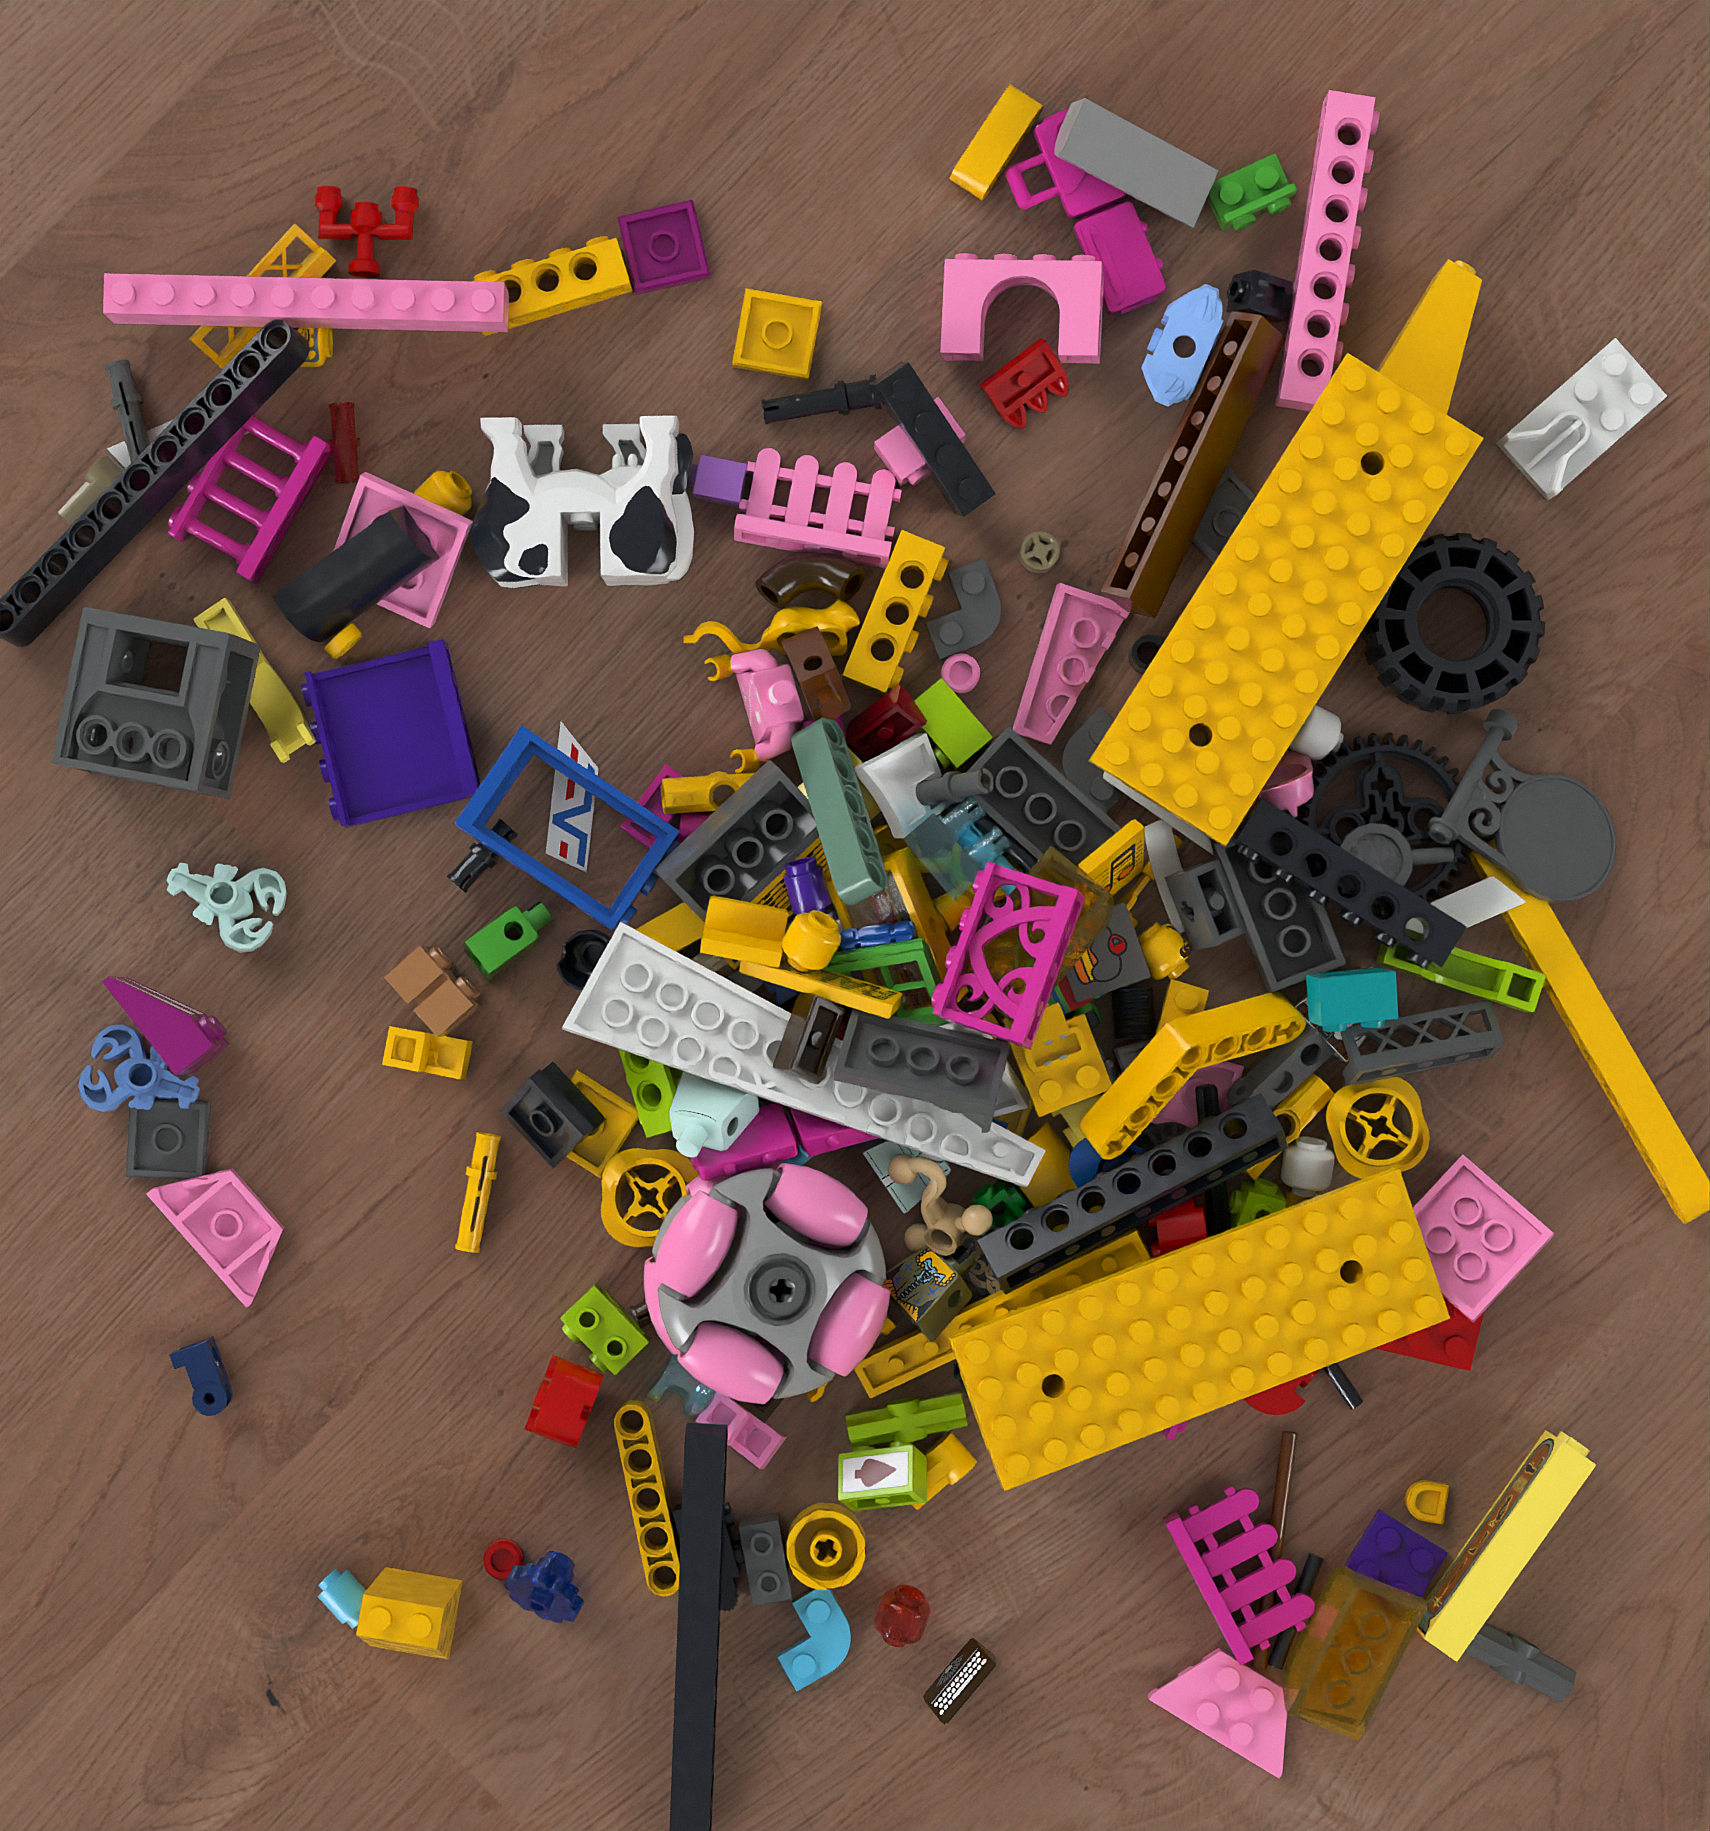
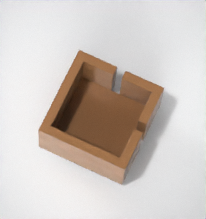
[384,946,482,1037]

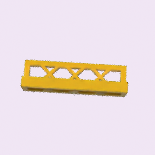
[189,224,336,369]

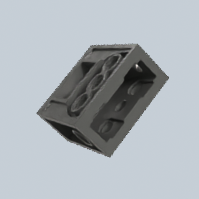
[51,607,261,800]

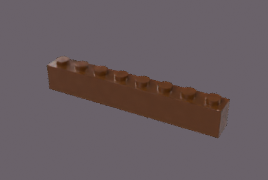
[1100,311,1286,618]

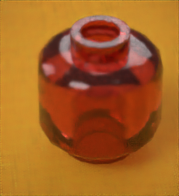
[874,1585,931,1647]

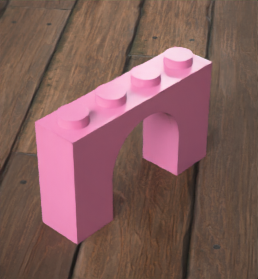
[940,253,1104,364]

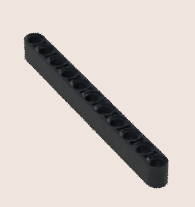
[0,320,310,647]
[669,1422,728,1831]

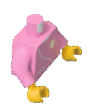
[704,649,804,773]

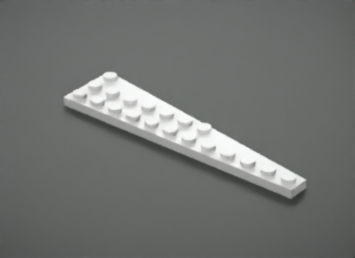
[562,922,1046,1187]

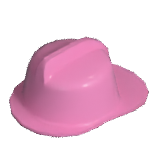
[1258,752,1314,818]

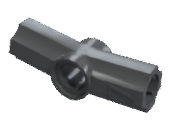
[1465,1623,1577,1702]

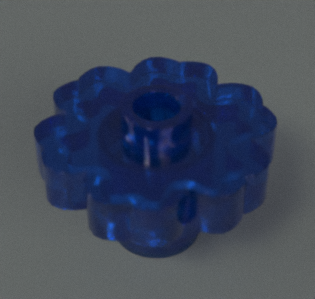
[504,1551,584,1623]

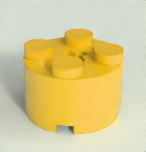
[786,1502,866,1590]

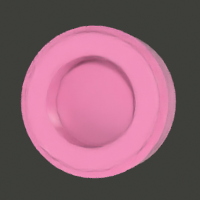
[941,653,980,694]

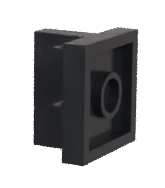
[500,1062,606,1168]

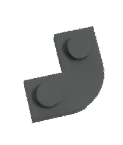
[925,559,1001,661]
[1062,706,1125,813]

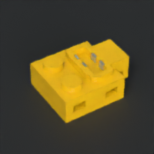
[1008,1002,1112,1117]

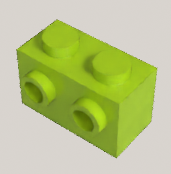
[560,1282,651,1375]

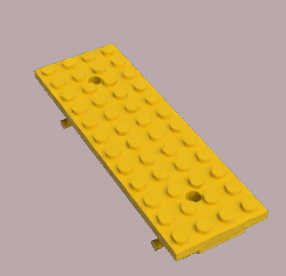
[1089,353,1484,846]
[948,1167,1450,1491]

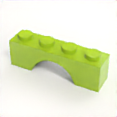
[1375,928,1546,1013]

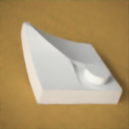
[854,733,952,839]

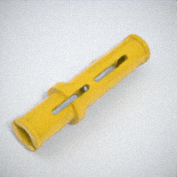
[455,1132,501,1253]

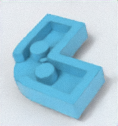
[777,1588,851,1691]

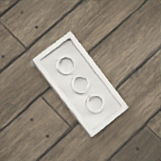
[1496,338,1667,501]

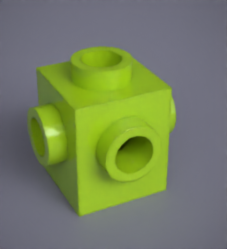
[1228,1178,1289,1229]

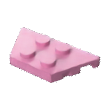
[146,1168,285,1308]
[1148,1648,1289,1779]

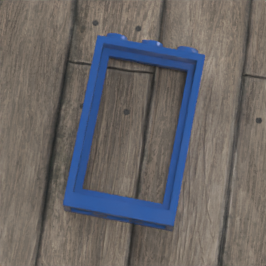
[454,725,681,933]

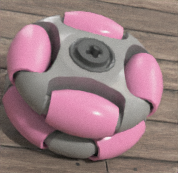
[644,1161,891,1404]

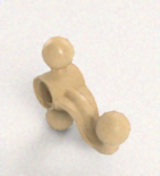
[888,1154,993,1256]

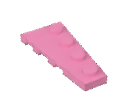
[1013,583,1130,745]

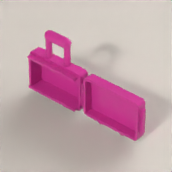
[1005,108,1166,315]
[690,1103,879,1180]

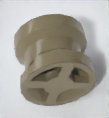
[1019,531,1060,575]

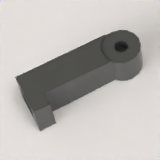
[1226,1022,1336,1110]

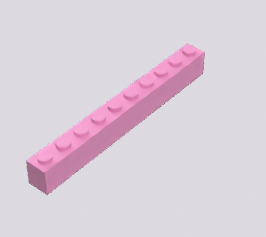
[103,273,509,332]

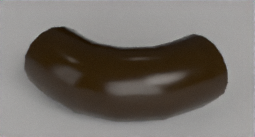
[755,552,865,609]

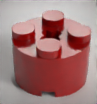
[1148,1193,1209,1258]
[524,1355,604,1448]

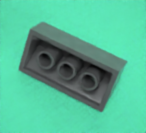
[655,760,819,923]

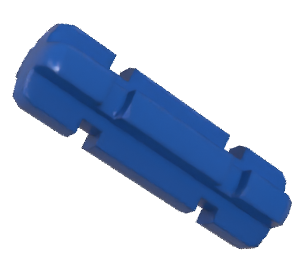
[840,920,917,951]

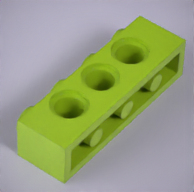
[617,1048,683,1138]

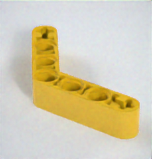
[1079,991,1306,1160]

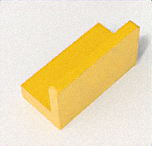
[700,896,788,968]

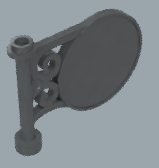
[1428,709,1616,903]

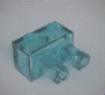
[903,796,1012,901]

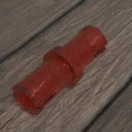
[329,402,361,484]

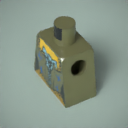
[883,1245,977,1343]

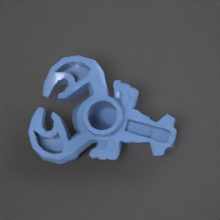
[78,1024,200,1113]

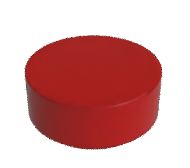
[483,1538,524,1580]

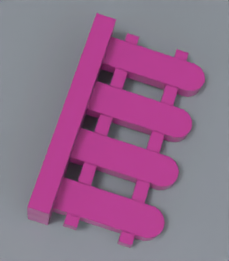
[1163,1485,1315,1666]

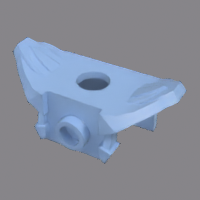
[1141,284,1224,407]

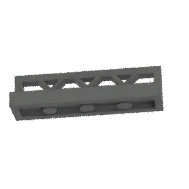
[1340,1000,1504,1086]

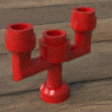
[315,186,419,278]

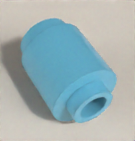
[317,1569,366,1629]

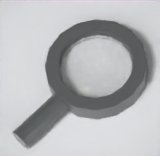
[1339,823,1454,899]

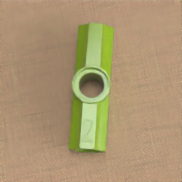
[845,1391,968,1449]

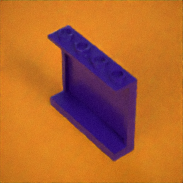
[301,639,481,828]

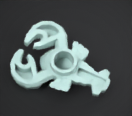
[166,863,287,953]

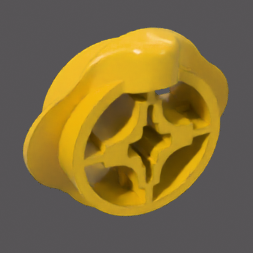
[1326,1077,1430,1179]
[601,1148,699,1247]

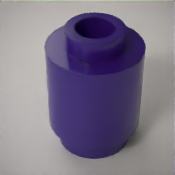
[783,857,831,914]

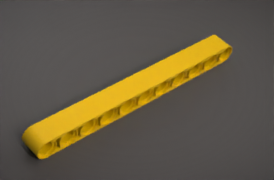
[1469,838,1710,1224]

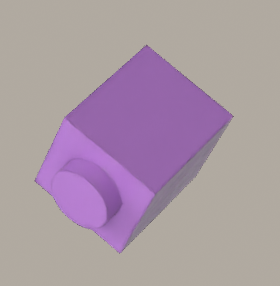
[687,455,747,508]

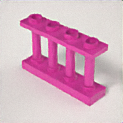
[168,409,334,585]

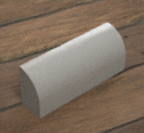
[1055,98,1219,228]

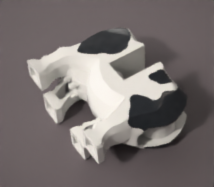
[471,416,694,588]

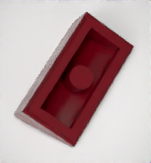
[845,684,927,760]

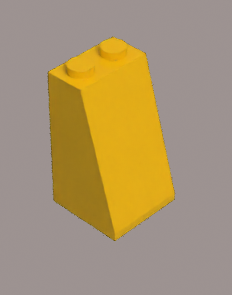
[1377,259,1482,415]
[356,1567,463,1660]

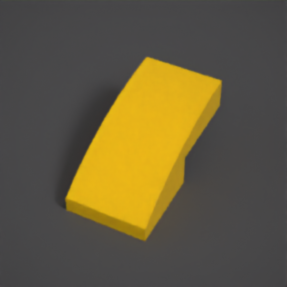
[382,1026,473,1080]

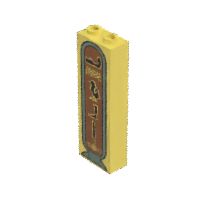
[1410,1430,1596,1662]

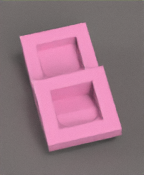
[695,1392,787,1469]

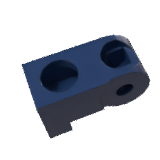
[169,1336,233,1416]

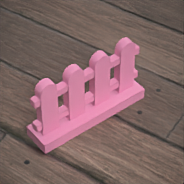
[734,448,902,569]

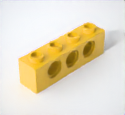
[472,236,633,336]
[842,530,949,696]

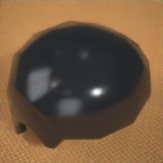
[556,929,611,990]

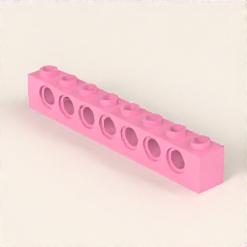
[1275,90,1380,411]

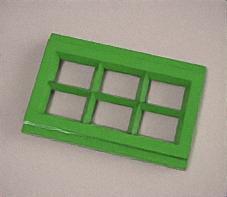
[802,938,952,1041]

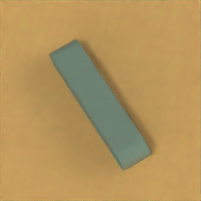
[791,717,888,906]

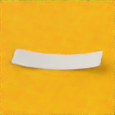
[1145,819,1185,933]

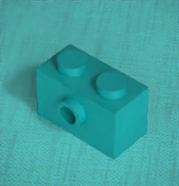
[1306,967,1398,1032]

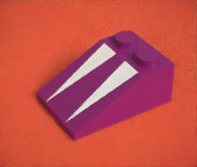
[102,976,230,1076]

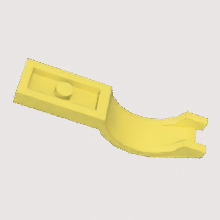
[193,597,316,763]

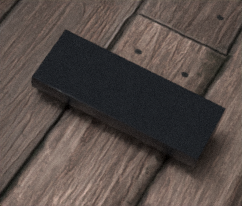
[272,505,440,642]

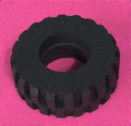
[1360,533,1545,714]

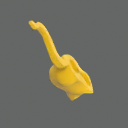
[683,599,860,656]

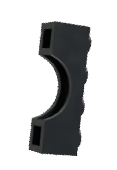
[869,361,996,517]

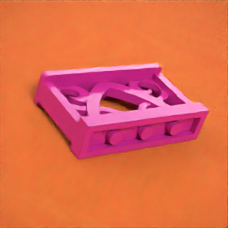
[931,861,1085,1050]

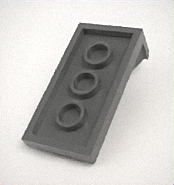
[833,1008,1010,1133]

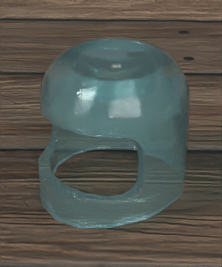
[646,1354,716,1416]

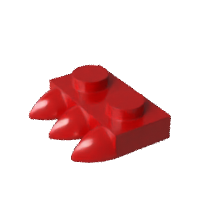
[979,338,1069,429]

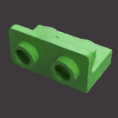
[1207,154,1298,232]

